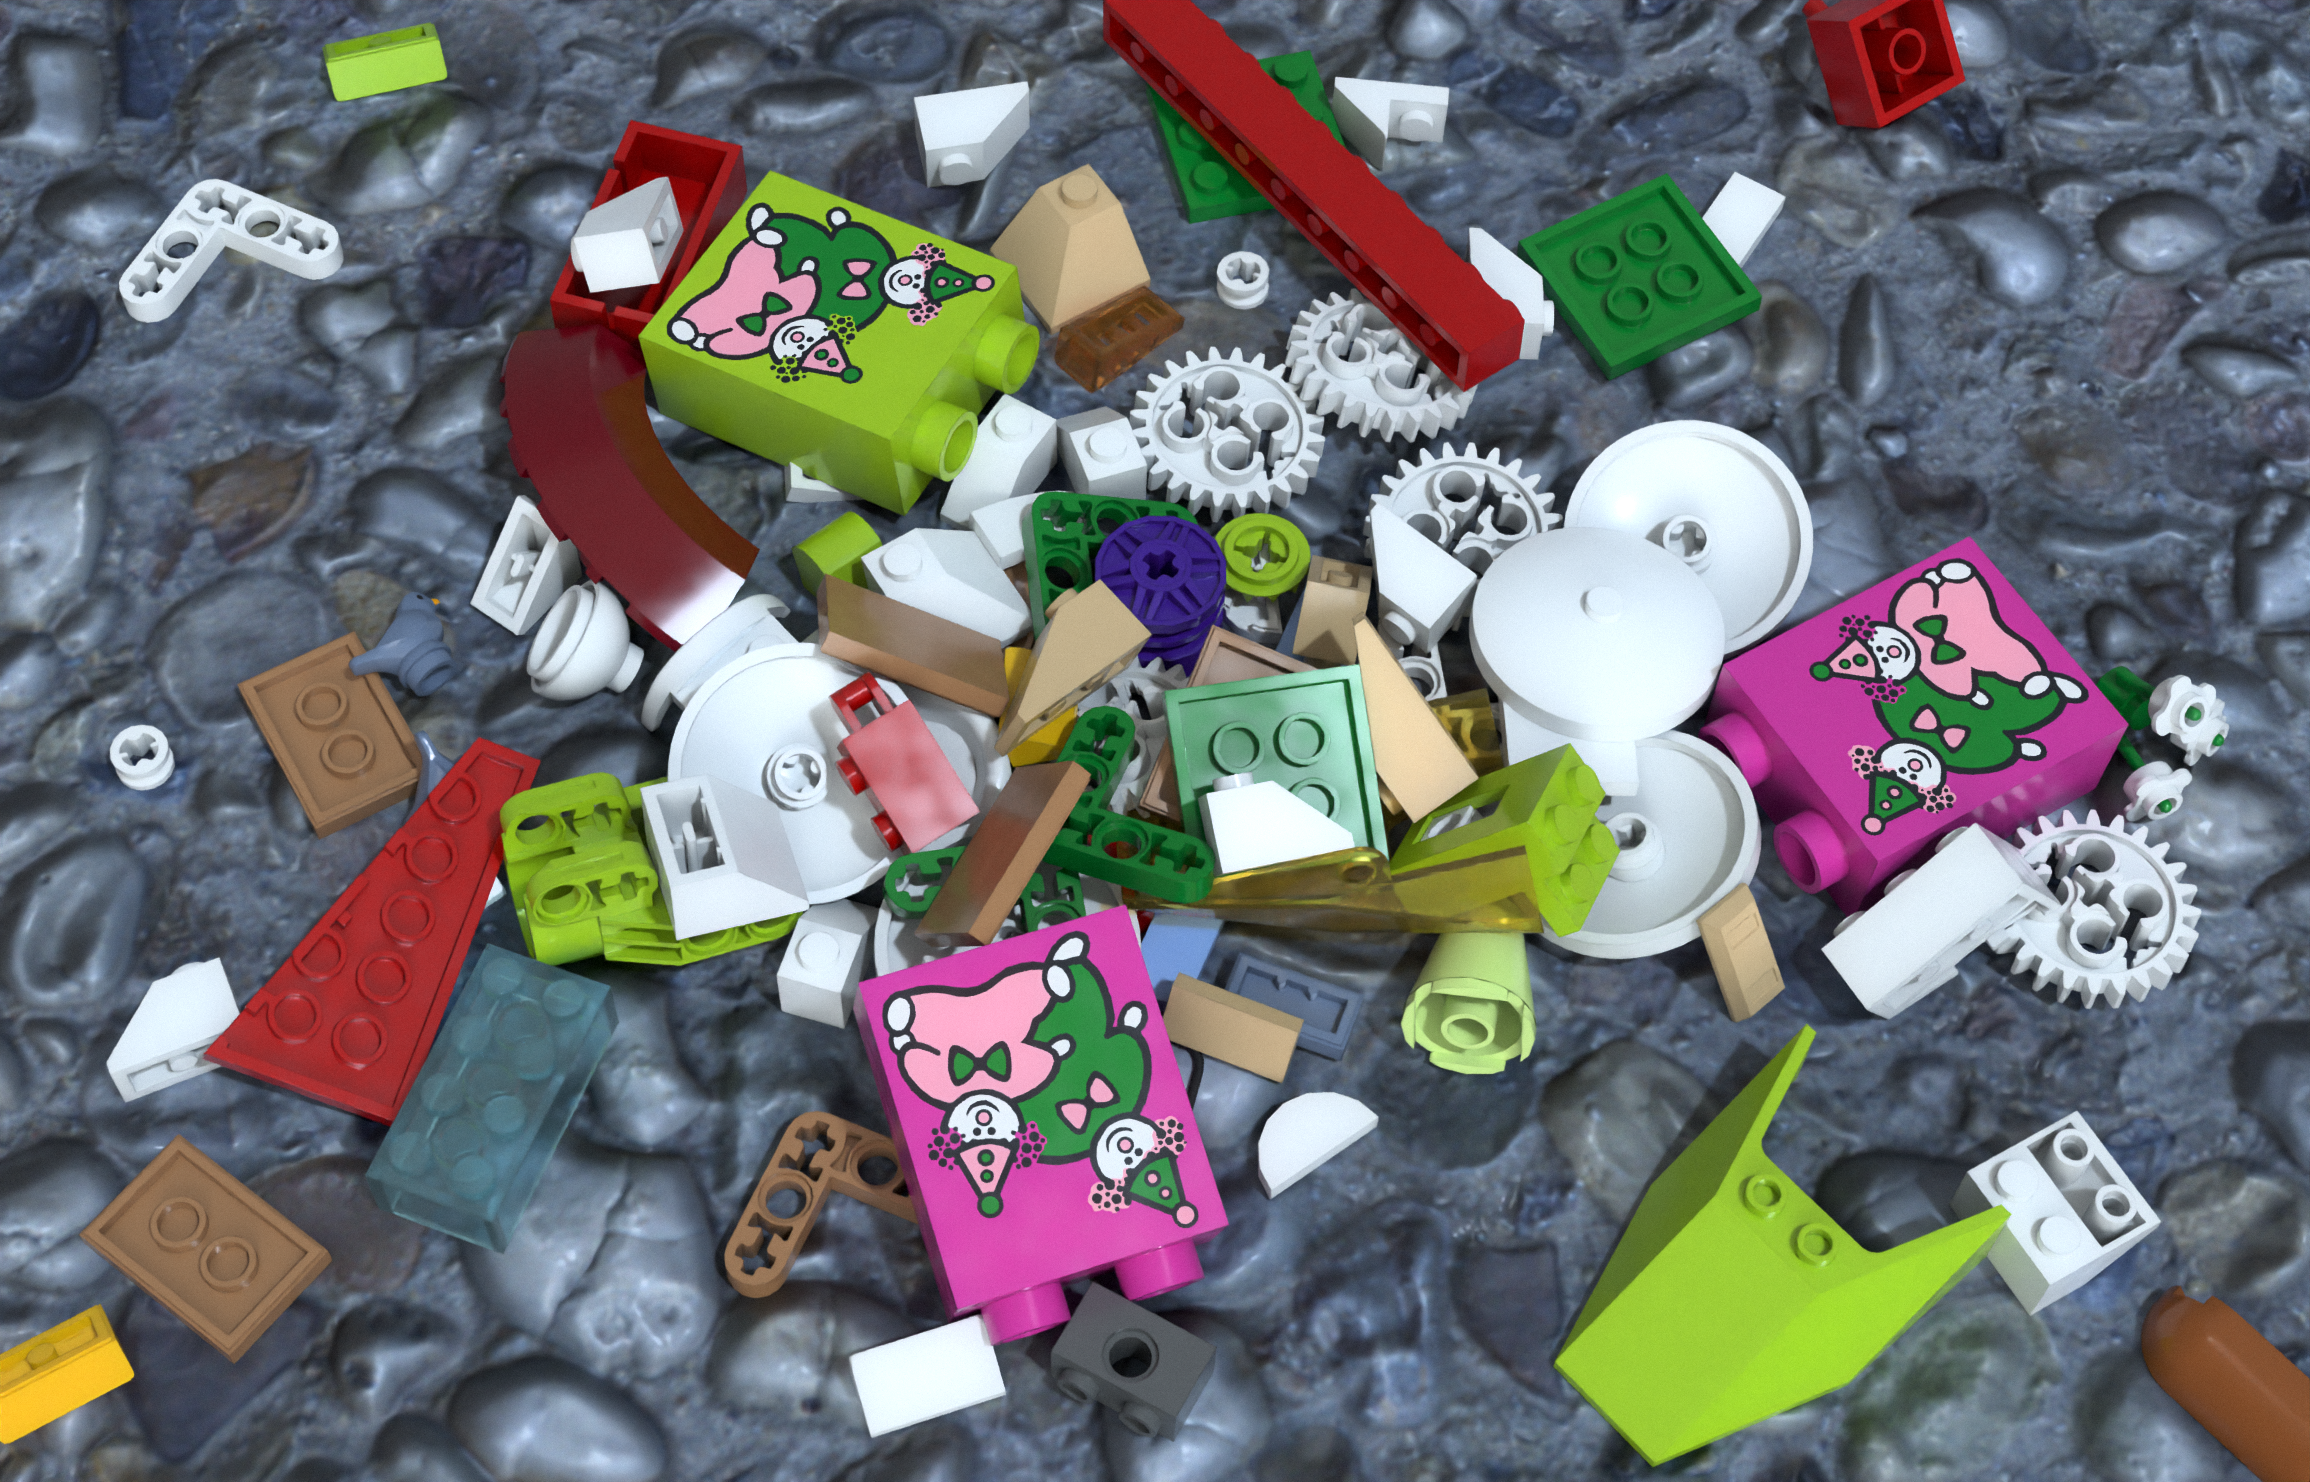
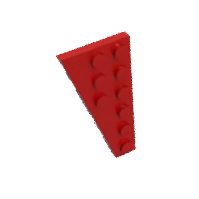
[203,737,541,1129]

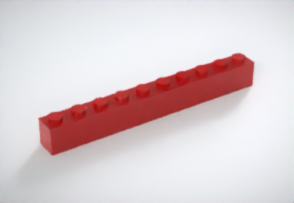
[1103,0,1525,392]

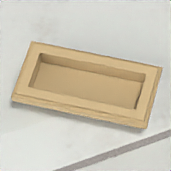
[1696,882,1785,1023]

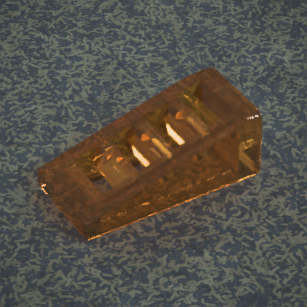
[1054,285,1185,393]

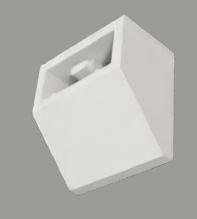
[640,773,810,940]
[1949,1111,2161,1316]

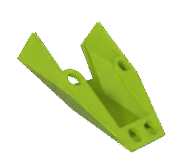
[1553,1024,2012,1467]

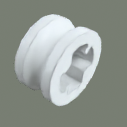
[1217,251,1269,310]
[110,725,175,791]

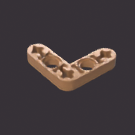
[724,1111,919,1298]

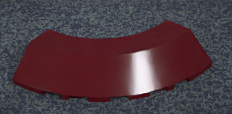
[499,324,760,653]

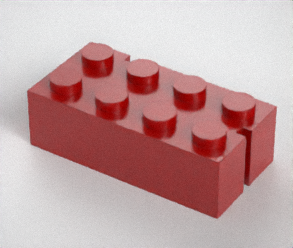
[549,120,747,353]

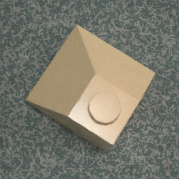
[989,163,1151,336]

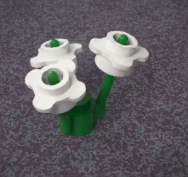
[2096,666,2229,821]

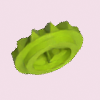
[1215,513,1311,603]

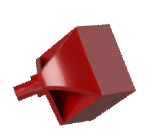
[1802,0,1966,129]

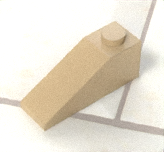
[994,579,1152,757]
[1352,611,1479,823]

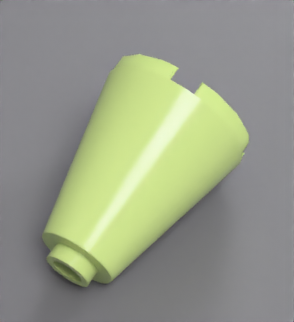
[1401,894,1537,1074]

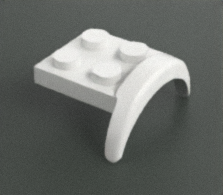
[641,594,799,732]

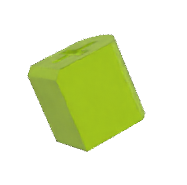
[791,511,882,598]

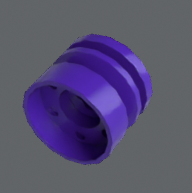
[1095,516,1226,677]

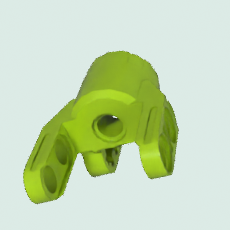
[499,772,803,971]

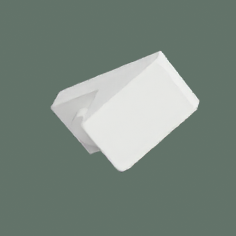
[1332,77,1449,170]

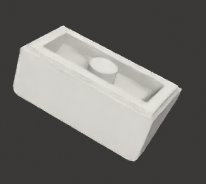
[849,1315,1006,1438]

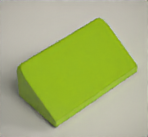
[322,22,447,102]

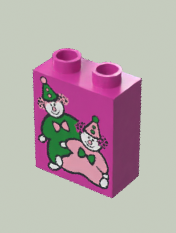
[1698,536,2129,917]
[853,905,1229,1346]

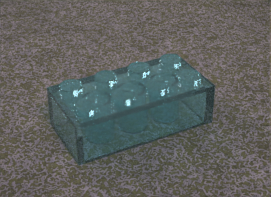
[365,943,619,1254]

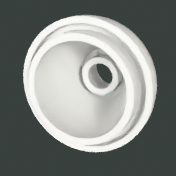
[527,580,644,701]

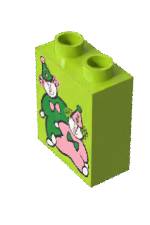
[638,170,1040,516]

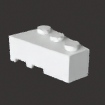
[1821,822,2062,1019]

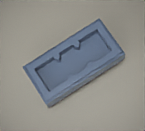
[1225,952,1365,1061]

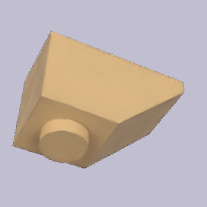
[1292,555,1373,669]

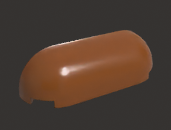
[2141,1285,2310,1482]

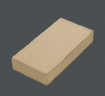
[1163,972,1304,1083]

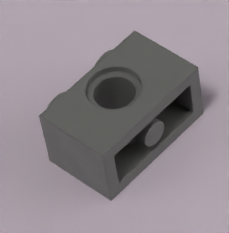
[1051,1281,1217,1442]

